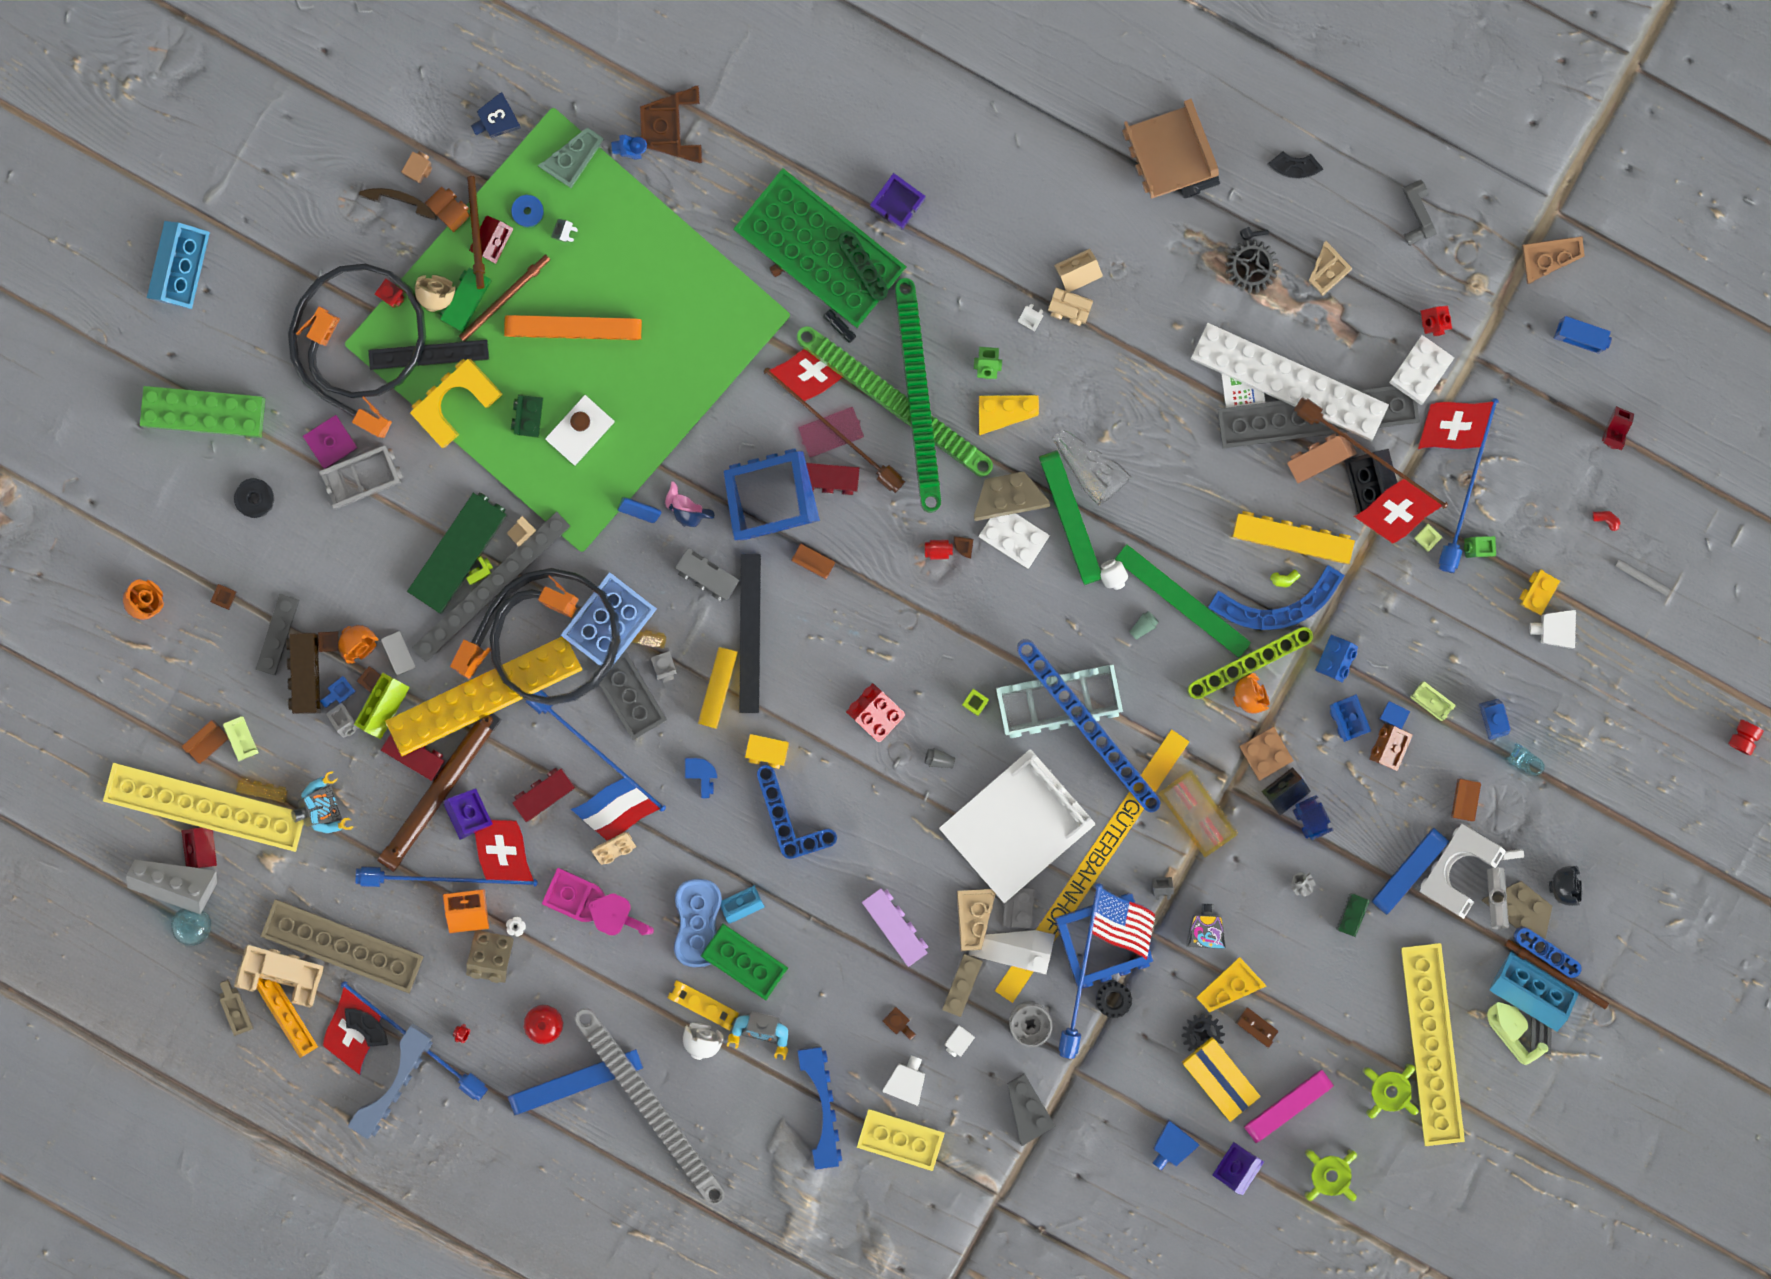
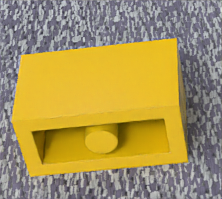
[745,734,789,769]

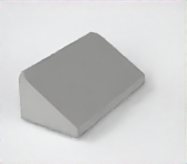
[381,631,416,676]

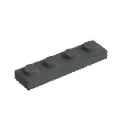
[255,594,299,676]

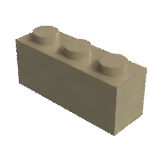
[942,953,983,1017]

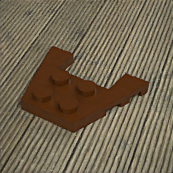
[640,85,702,164]

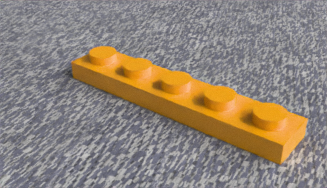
[256,978,318,1058]

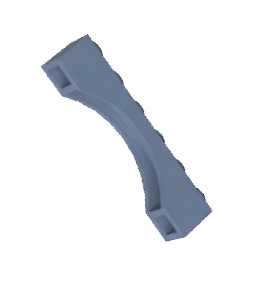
[348,1024,433,1139]

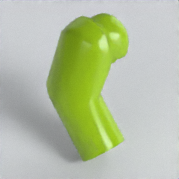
[1270,569,1301,588]

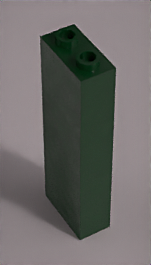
[407,492,508,614]

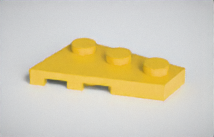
[979,395,1039,436]
[1196,957,1267,1012]

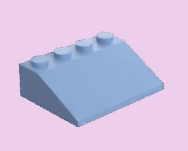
[561,572,657,666]

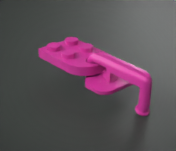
[542,868,654,936]

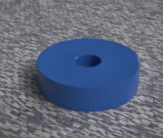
[511,195,544,227]

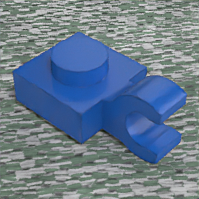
[320,676,356,708]

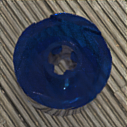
[1293,795,1334,841]

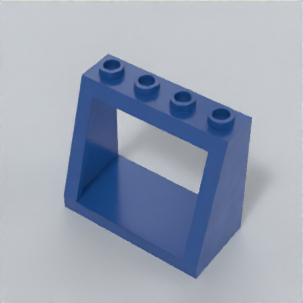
[724,448,820,541]
[1054,893,1153,989]

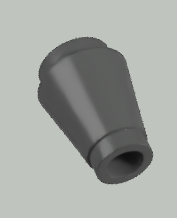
[925,748,955,769]

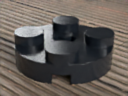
[234,478,275,518]

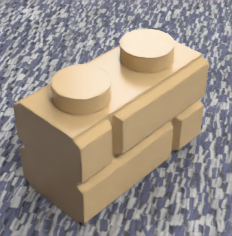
[1048,288,1093,326]

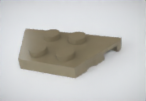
[974,472,1050,521]
[1481,881,1552,949]

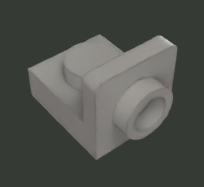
[651,651,677,683]
[326,703,358,738]

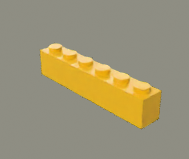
[1232,511,1355,565]

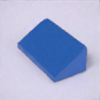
[618,497,662,523]

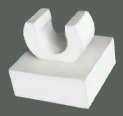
[1018,304,1043,331]

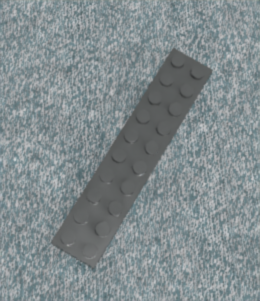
[1217,386,1420,449]

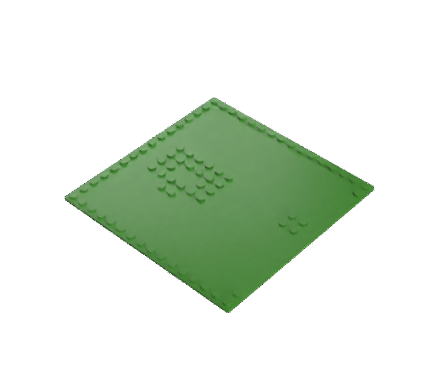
[345,108,790,552]

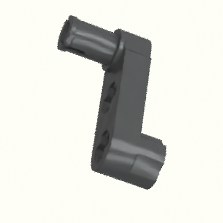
[1403,179,1437,246]

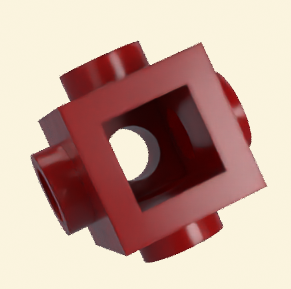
[1421,306,1452,337]

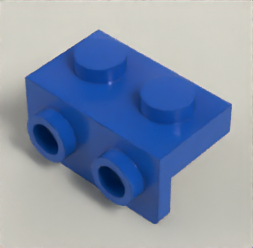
[1315,634,1358,683]
[1330,694,1371,742]

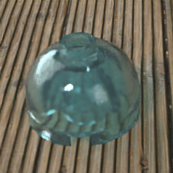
[171,908,211,946]

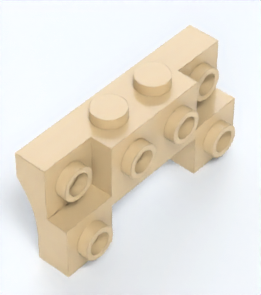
[234,945,324,1008]

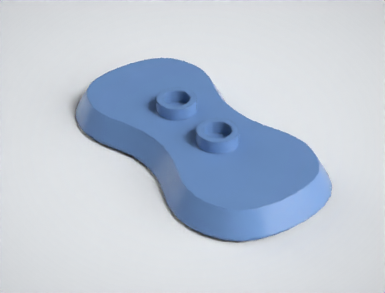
[674,879,722,967]

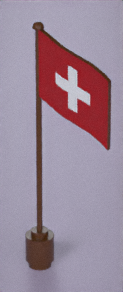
[764,349,906,494]
[1293,397,1448,544]

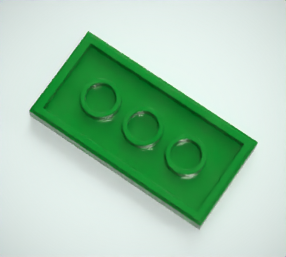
[700,923,788,1000]

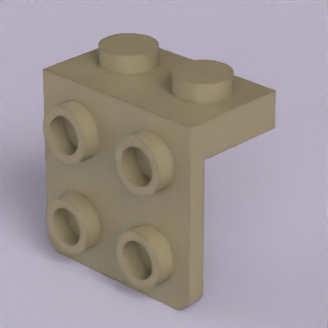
[466,930,514,983]

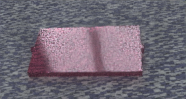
[798,407,864,458]

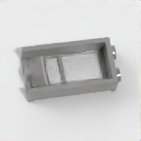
[319,445,403,510]

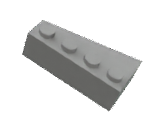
[126,860,217,914]

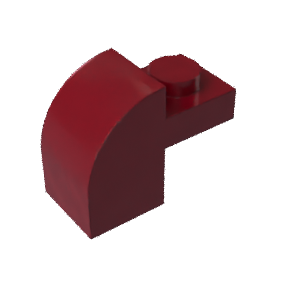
[1602,406,1634,451]

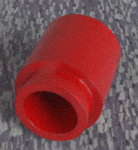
[925,540,953,560]

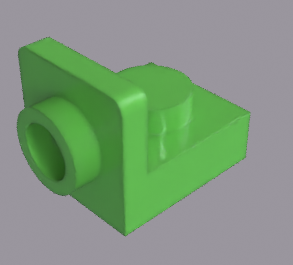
[1464,536,1496,558]

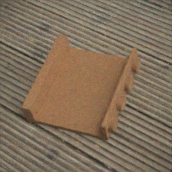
[1122,99,1219,199]

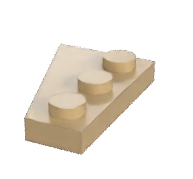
[957,889,996,951]

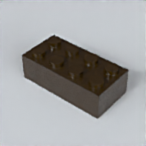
[286,633,321,714]

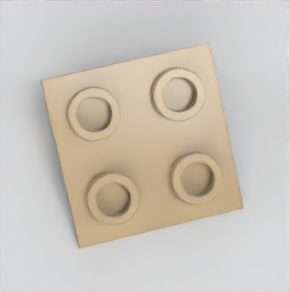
[591,832,636,865]

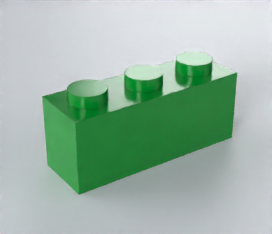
[439,267,492,332]

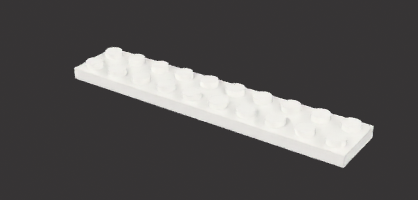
[1191,323,1389,441]

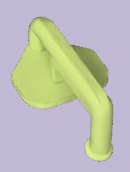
[1487,1002,1549,1065]

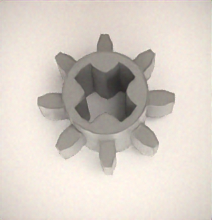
[1290,872,1316,897]

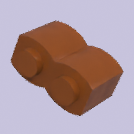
[425,186,470,232]

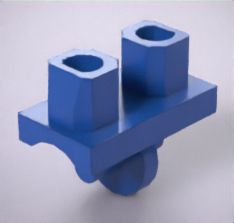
[611,135,647,160]

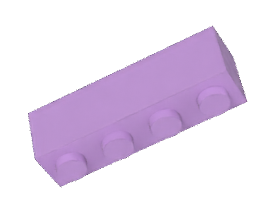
[862,888,928,967]

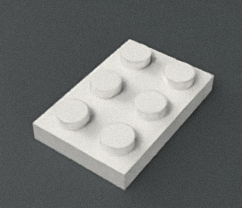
[1389,335,1454,405]
[978,513,1050,569]

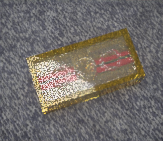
[1159,768,1238,858]

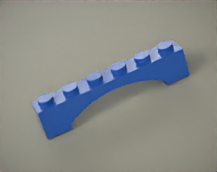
[798,1046,842,1170]

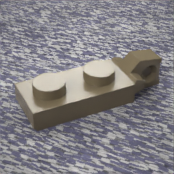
[219,979,253,1036]

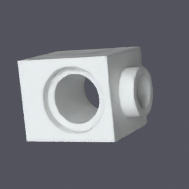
[945,1025,975,1057]

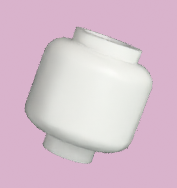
[1100,559,1128,590]

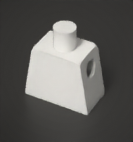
[1529,610,1576,648]
[883,1055,925,1106]

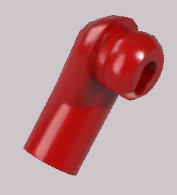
[1592,511,1621,531]

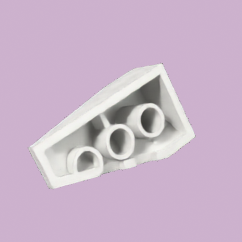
[969,930,1055,974]

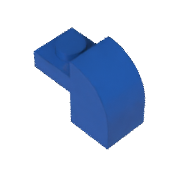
[685,758,718,798]

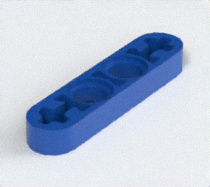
[1514,927,1581,978]

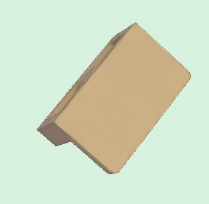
[1054,249,1103,292]

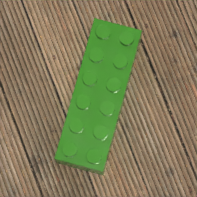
[140,386,265,438]

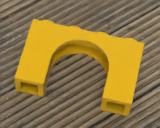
[410,359,503,448]

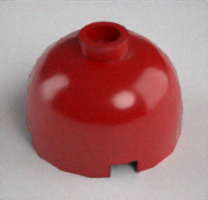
[523,1004,564,1045]

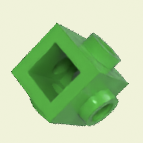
[974,347,1002,379]

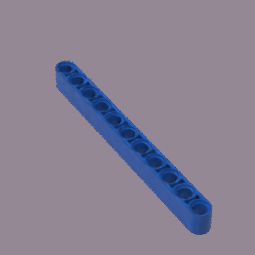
[1017,639,1160,812]

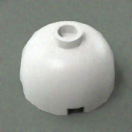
[683,1023,724,1060]

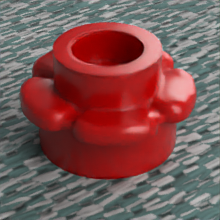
[453,1024,470,1043]

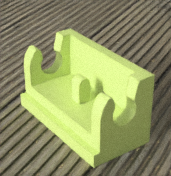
[1410,681,1456,722]
[223,717,259,762]

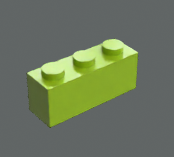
[354,672,410,739]

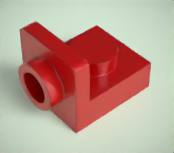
[374,278,406,308]

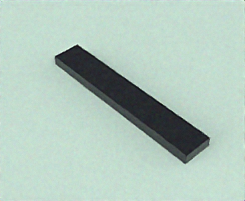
[368,340,489,370]

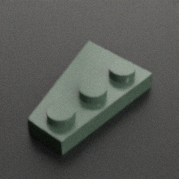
[538,127,604,188]

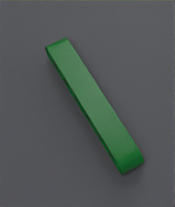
[1039,450,1101,585]

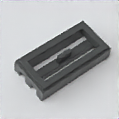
[1530,1016,1552,1054]

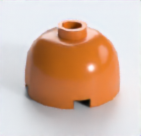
[123,579,164,620]
[338,625,378,664]
[1233,673,1270,714]

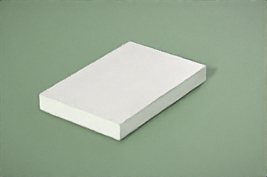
[546,395,615,466]

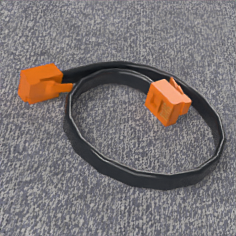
[288,263,426,438]
[450,568,621,705]

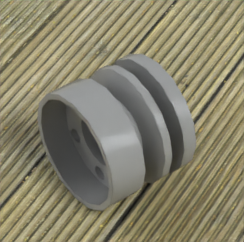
[1009,1002,1052,1047]

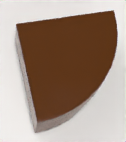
[954,536,974,559]

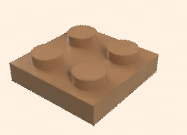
[1239,727,1294,781]

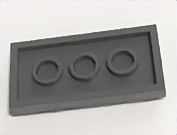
[592,652,667,740]

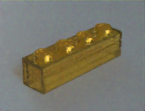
[631,630,667,649]
[236,778,289,803]

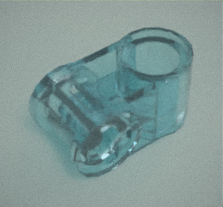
[1505,743,1545,776]

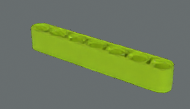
[1187,627,1313,699]

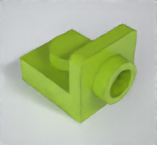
[466,556,493,586]

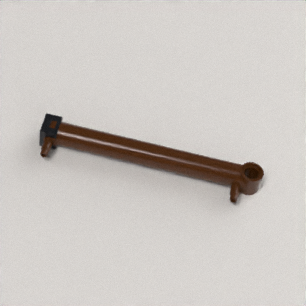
[377,713,502,872]

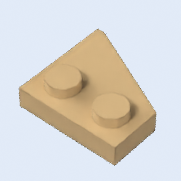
[1309,241,1352,296]

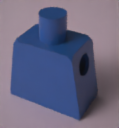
[1479,699,1511,740]
[1153,1120,1199,1170]

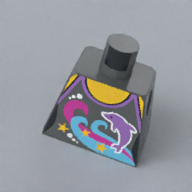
[1186,903,1226,949]

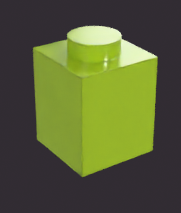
[962,689,989,716]

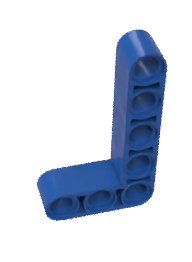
[757,765,837,859]

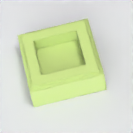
[1414,524,1442,552]

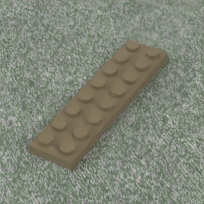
[260,899,424,994]

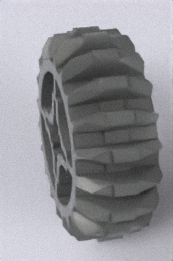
[1225,239,1279,293]

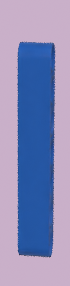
[508,1049,643,1115]

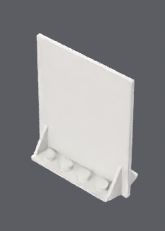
[939,749,1095,903]

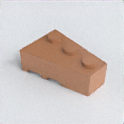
[1287,432,1357,483]

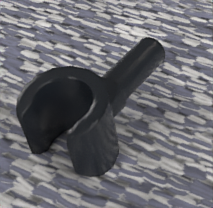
[1240,227,1269,240]

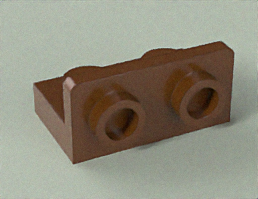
[1235,1008,1278,1048]

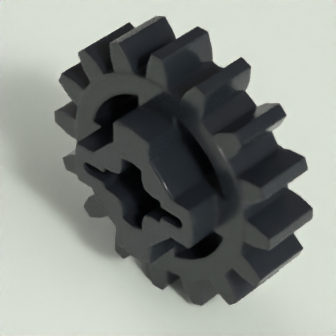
[1181,1013,1225,1052]

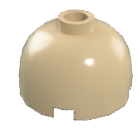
[415,275,456,312]

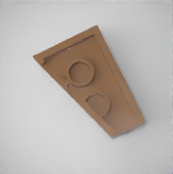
[1522,236,1585,284]

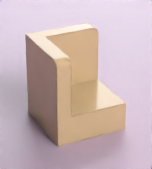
[507,516,537,547]

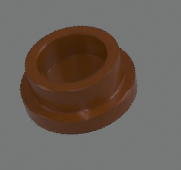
[570,411,590,432]

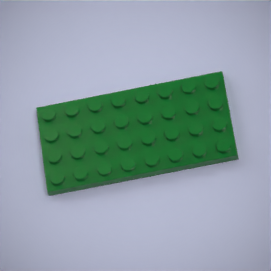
[733,168,907,329]

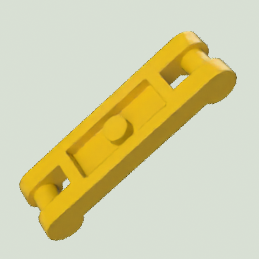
[667,980,740,1031]

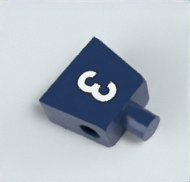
[471,92,521,138]

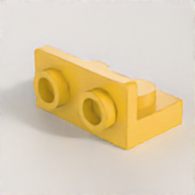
[1519,569,1560,616]

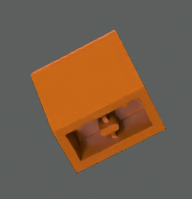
[443,889,489,933]

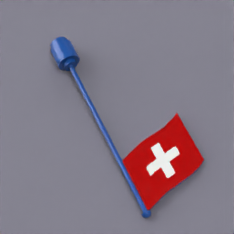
[1418,398,1499,573]
[356,820,538,887]
[323,981,488,1102]

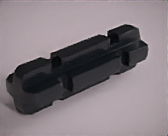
[824,310,856,343]

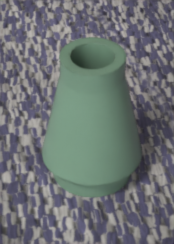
[1129,611,1159,640]

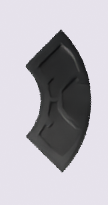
[1268,151,1323,179]
[345,1008,389,1047]

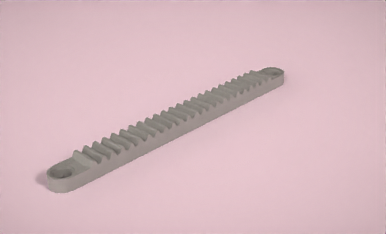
[575,1008,724,1205]

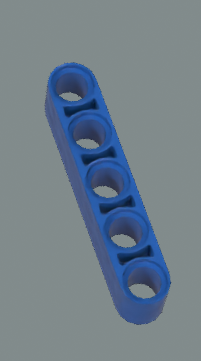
[1371,828,1449,915]

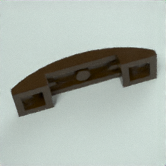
[359,188,437,221]

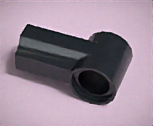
[1181,176,1220,198]

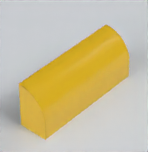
[697,647,738,729]

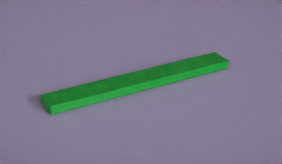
[1115,544,1251,658]

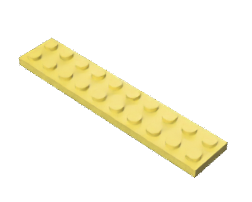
[103,763,304,852]
[1401,943,1465,1146]

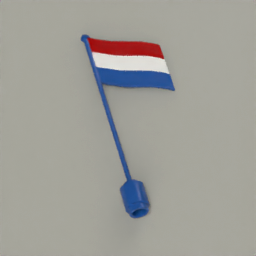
[526,690,666,841]

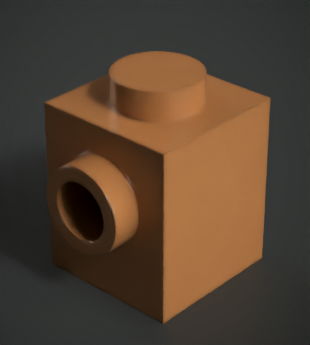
[401,151,432,184]

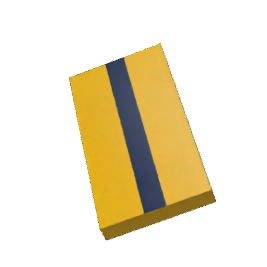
[1182,1037,1261,1122]

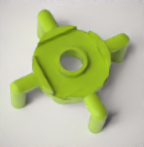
[1363,1064,1418,1118]
[1304,1149,1357,1201]

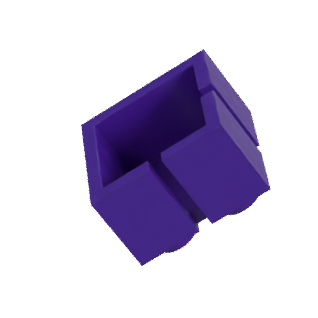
[870,173,926,230]

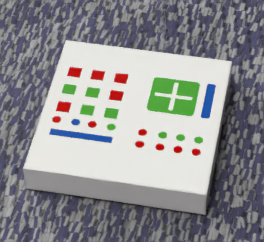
[1221,373,1265,408]

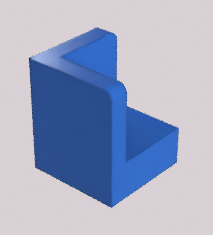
[1379,702,1410,729]

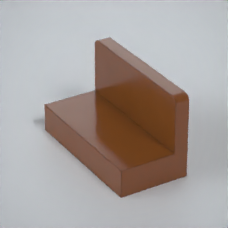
[791,544,836,580]
[181,720,228,764]
[1451,779,1481,822]

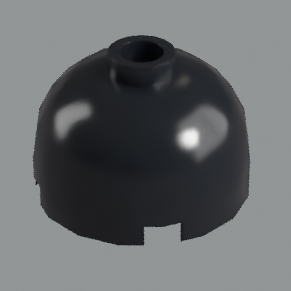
[1549,866,1582,906]

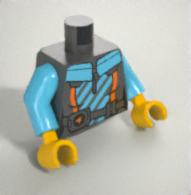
[291,771,353,833]
[727,1011,788,1060]

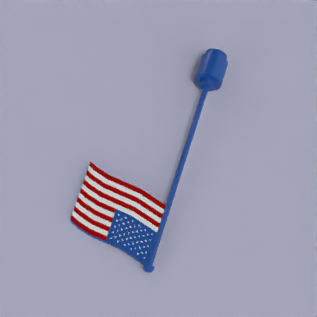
[1058,883,1155,1059]

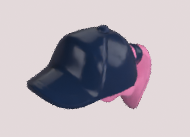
[665,481,715,527]

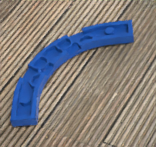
[1208,565,1345,630]

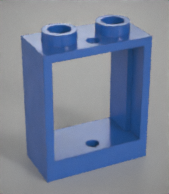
[1554,316,1612,354]

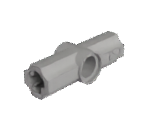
[1487,867,1509,930]

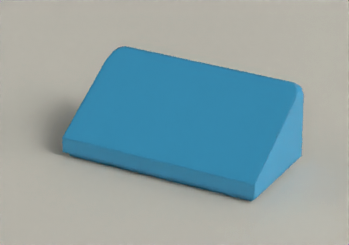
[720,885,764,924]

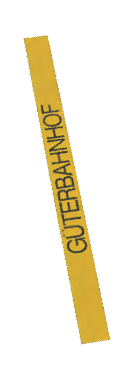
[995,730,1190,1003]

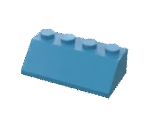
[147,221,210,309]
[1489,952,1579,1032]

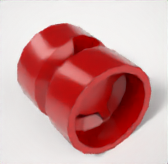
[1728,719,1764,756]

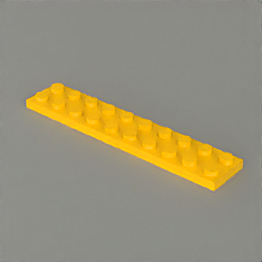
[385,636,582,756]

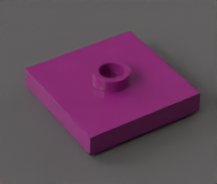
[303,415,358,469]

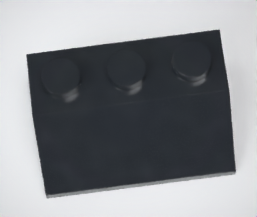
[1344,449,1398,514]

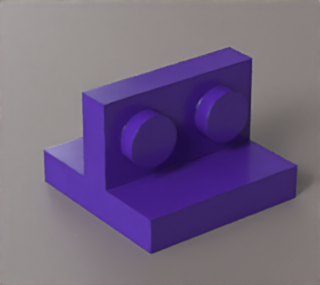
[443,789,492,840]
[1212,1142,1264,1195]

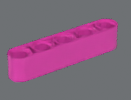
[1244,1069,1334,1143]

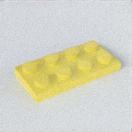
[857,1109,945,1171]

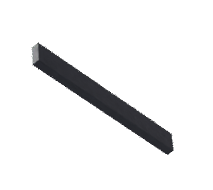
[739,554,761,713]

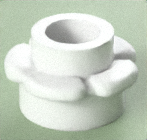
[506,917,526,936]

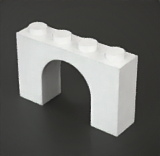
[1420,824,1506,919]

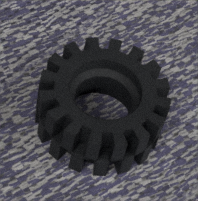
[1096,982,1132,1018]

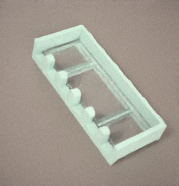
[996,664,1123,738]

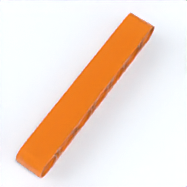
[504,315,642,340]

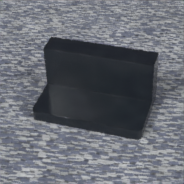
[1261,767,1311,815]

